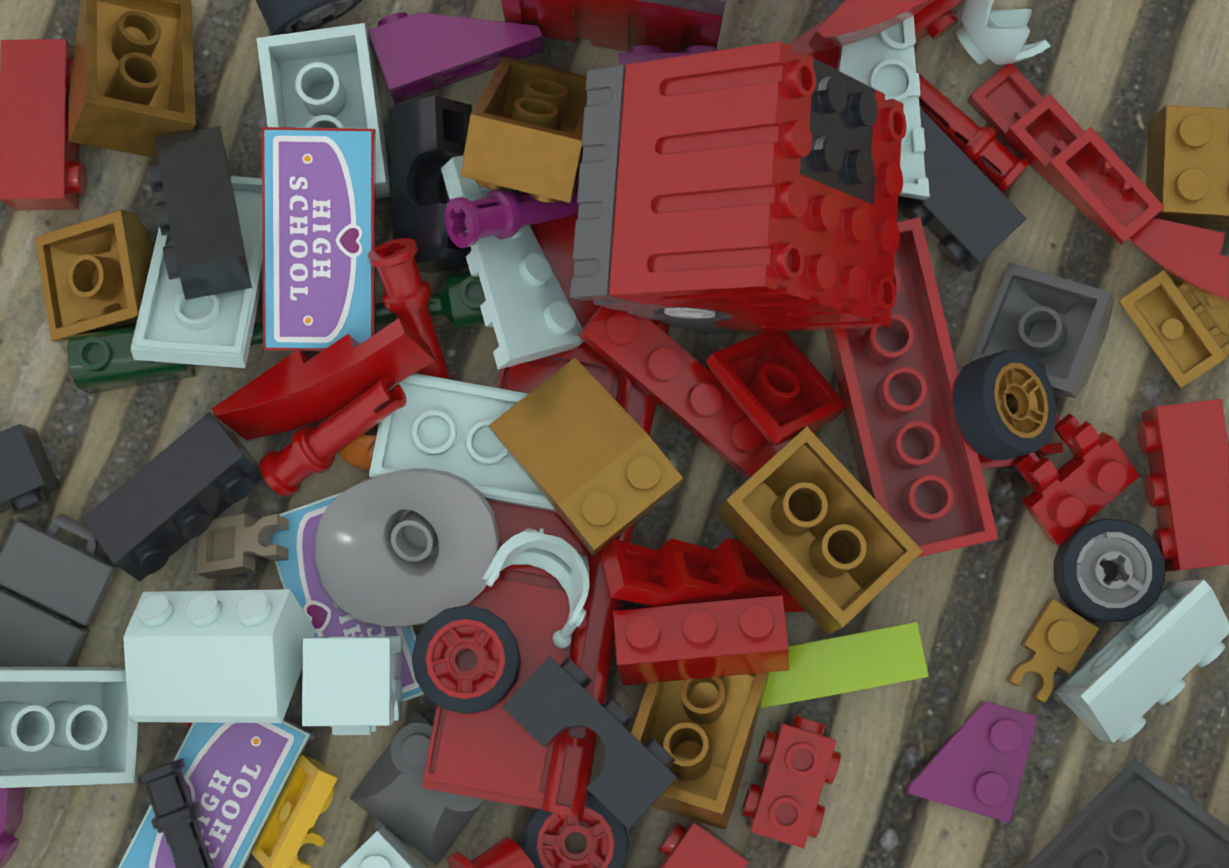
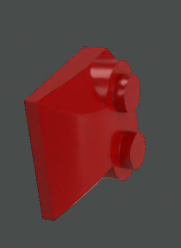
[706,331,848,444]

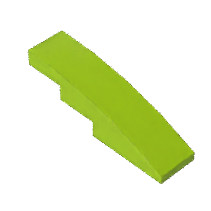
[760,622,929,708]

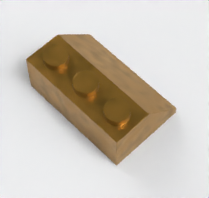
[714,426,923,635]

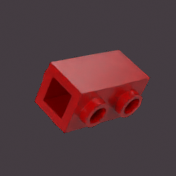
[741,715,841,849]

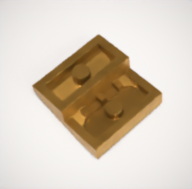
[1118,270,1229,388]

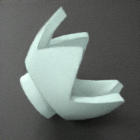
[956,0,1051,65]

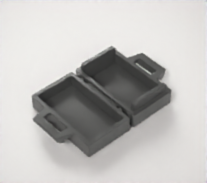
[0,513,119,667]

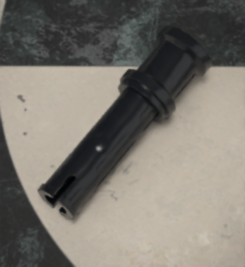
[135,758,214,868]

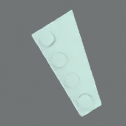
[837,16,930,200]
[441,155,584,370]

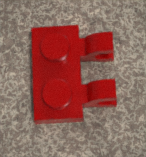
[1012,414,1140,546]

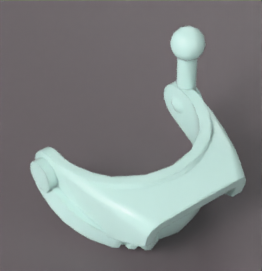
[482,527,589,649]

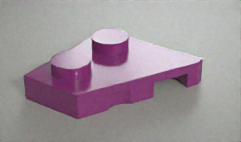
[905,700,1038,823]

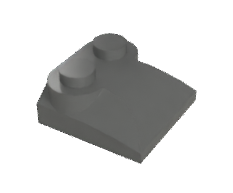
[970,263,1115,399]
[350,710,486,865]

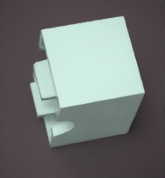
[302,636,402,735]

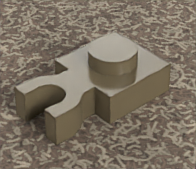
[196,514,289,579]

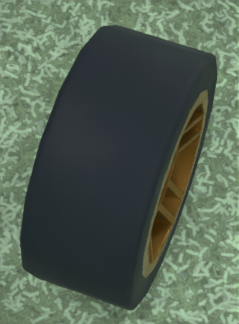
[952,350,1057,460]

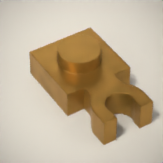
[1005,599,1099,703]

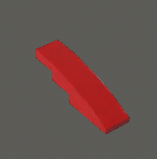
[967,64,1165,245]
[212,318,435,441]
[600,538,806,613]

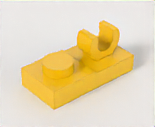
[251,754,338,868]

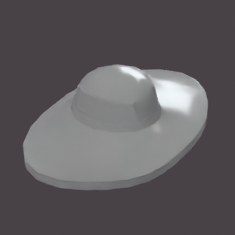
[315,468,500,627]

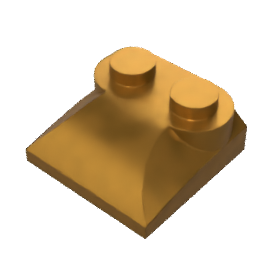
[35,210,154,342]

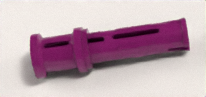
[444,182,579,248]

